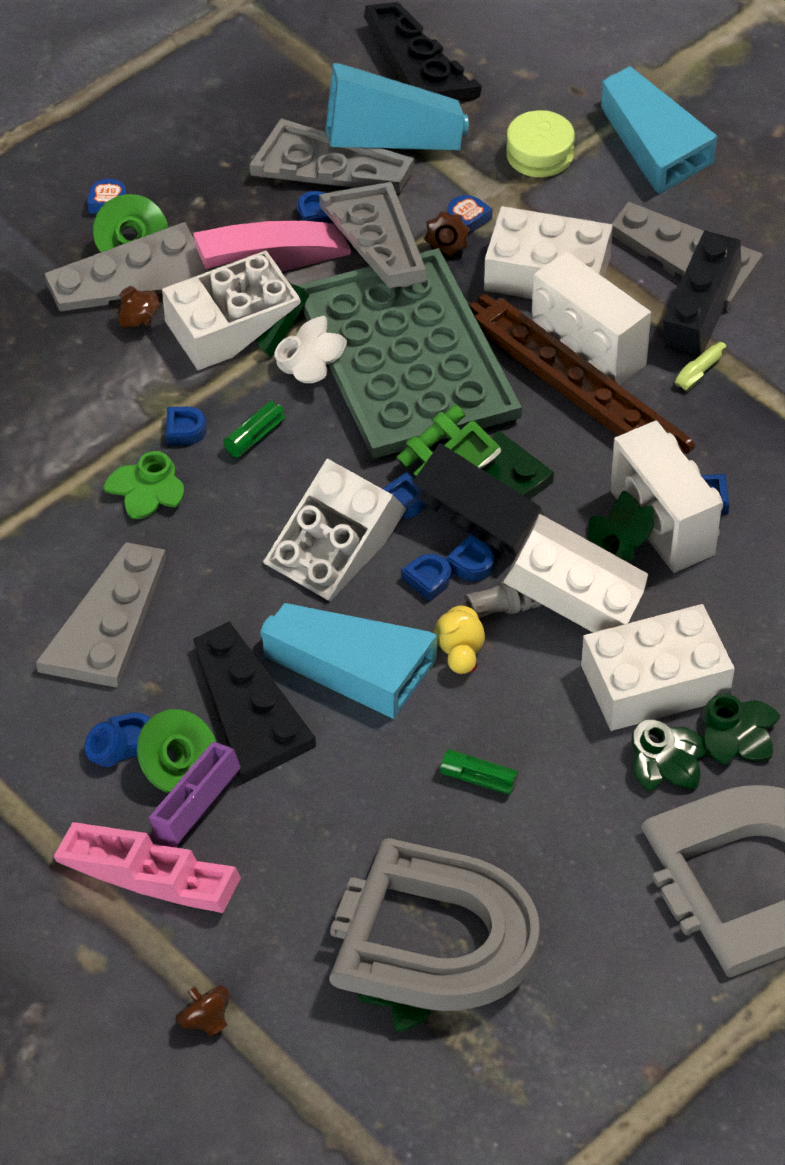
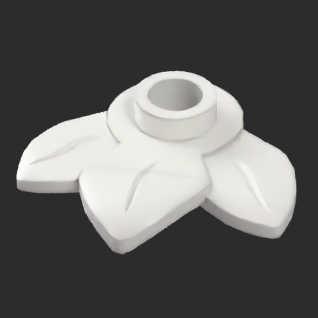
[275,316,347,383]

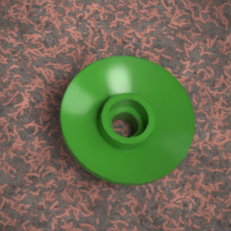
[93,194,168,253]
[137,709,216,793]

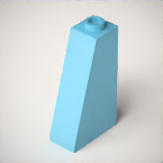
[325,63,469,150]
[601,66,717,195]
[260,603,437,719]

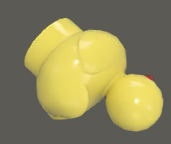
[433,606,485,674]

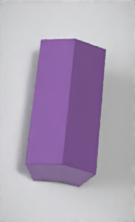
[148,741,241,848]

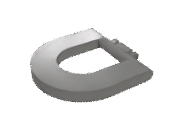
[641,785,785,977]
[329,838,540,1011]

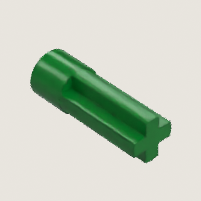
[223,400,286,458]
[440,749,519,795]

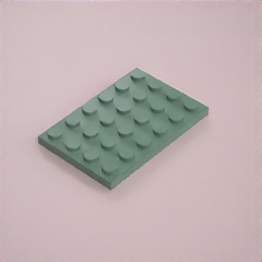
[297,248,522,459]

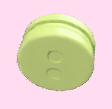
[506,110,575,178]

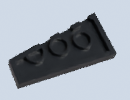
[364,2,482,100]
[193,621,316,785]

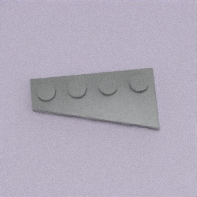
[250,119,414,193]
[319,182,426,288]
[612,201,763,312]
[44,222,209,311]
[36,542,166,688]

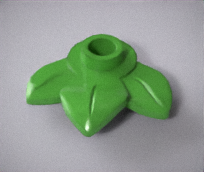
[104,451,184,519]

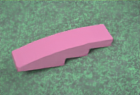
[193,221,351,272]
[53,822,241,913]

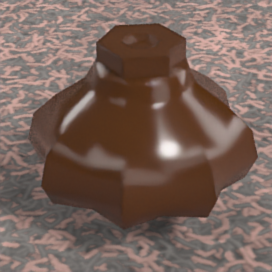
[423,211,470,257]
[117,285,161,328]
[176,985,230,1037]

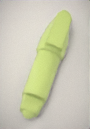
[675,342,726,392]

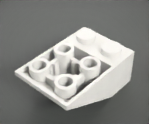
[162,250,301,371]
[263,458,406,602]

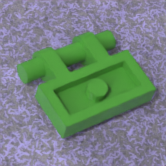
[396,404,501,478]

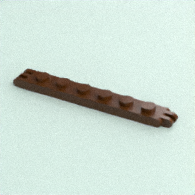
[468,294,695,454]

